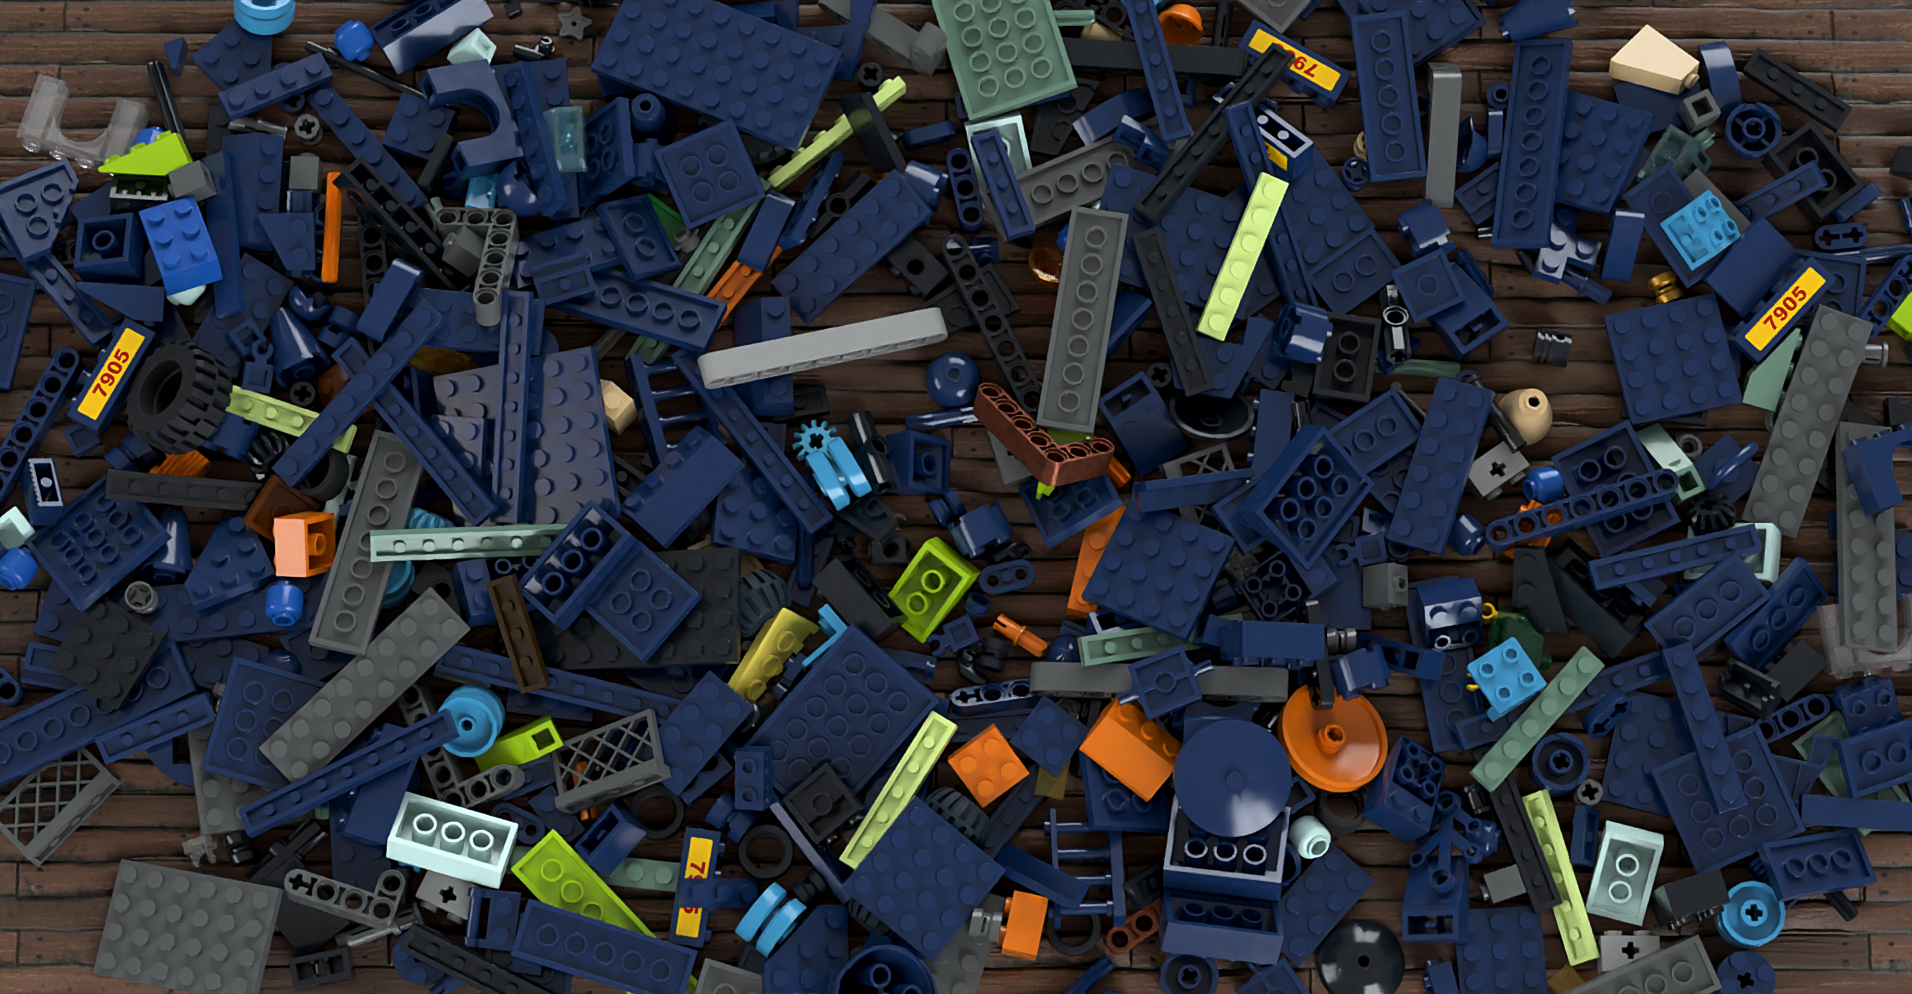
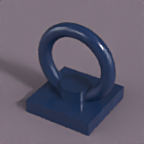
[1693,433,1759,504]

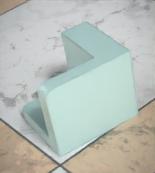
[447,28,496,65]
[0,506,36,549]

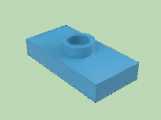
[464,173,500,208]

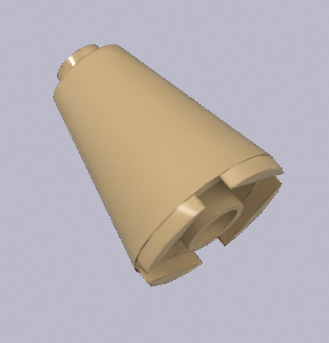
[1496,389,1553,445]

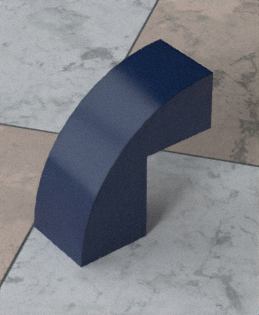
[1697,41,1742,117]
[1072,88,1154,145]
[146,736,194,789]

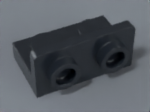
[109,174,171,219]

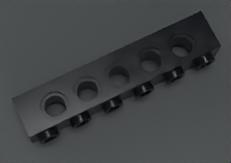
[332,155,477,292]

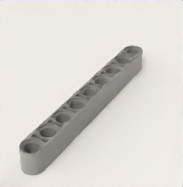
[697,307,948,389]

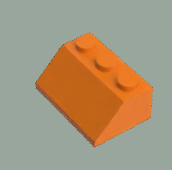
[1079,697,1182,802]

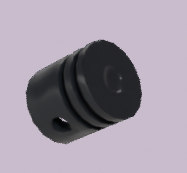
[1531,328,1572,368]

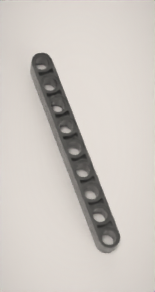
[1029,662,1289,702]

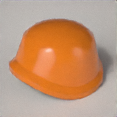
[1158,4,1204,45]

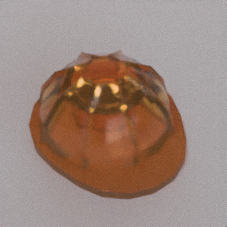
[1027,246,1064,287]

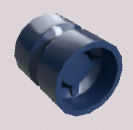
[316,305,362,353]
[104,431,159,472]
[705,791,760,845]

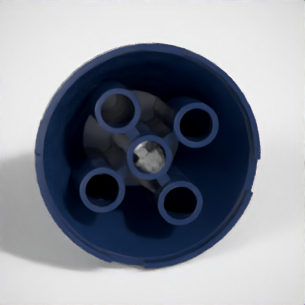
[826,944,938,994]

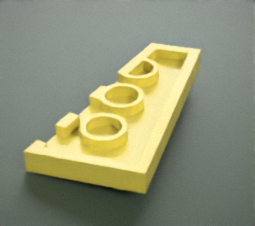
[728,607,819,701]

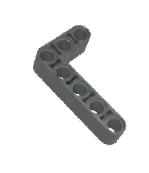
[817,0,947,77]
[1423,62,1462,208]
[435,207,520,326]
[397,683,525,811]

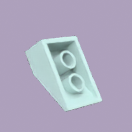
[964,110,1032,209]
[1684,523,1782,588]
[1585,820,1664,926]

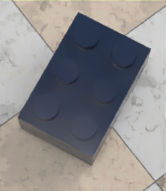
[1220,620,1324,670]

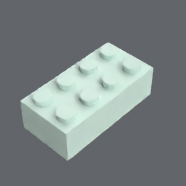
[386,791,518,890]

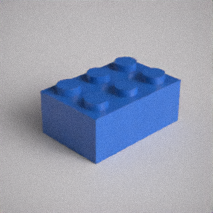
[138,194,223,296]

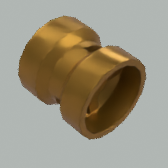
[1647,271,1685,305]

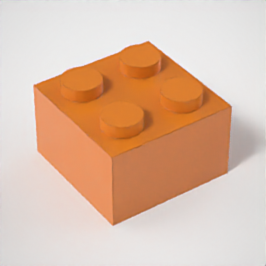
[273,511,336,577]
[947,723,1029,808]
[997,890,1049,961]

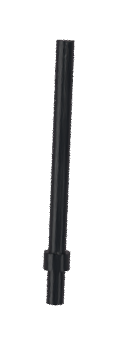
[305,40,461,117]

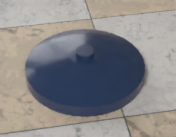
[1173,718,1291,837]

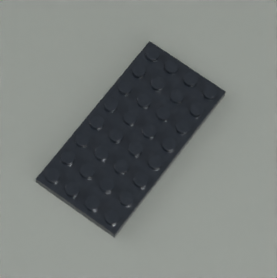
[528,547,742,672]

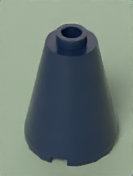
[1498,0,1580,42]
[629,93,678,146]
[269,307,331,389]
[135,507,193,587]

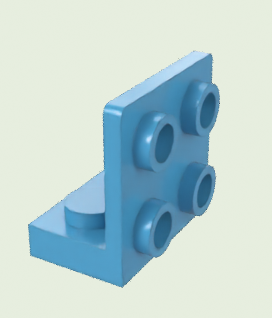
[1660,190,1741,270]
[802,604,847,674]
[1467,637,1547,722]

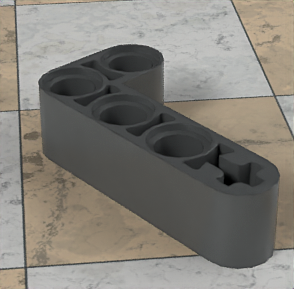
[284,869,405,929]

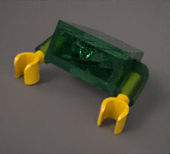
[1466,603,1552,691]

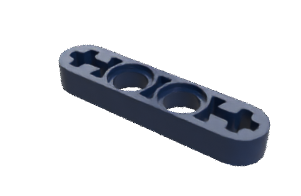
[1855,255,1912,341]
[951,678,1062,716]

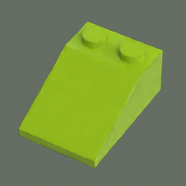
[888,536,981,643]

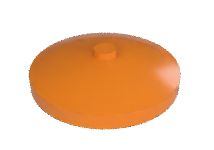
[1277,684,1388,792]

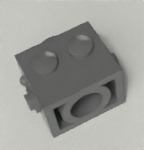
[1362,562,1408,612]

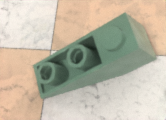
[1741,326,1802,411]
[1635,423,1706,508]

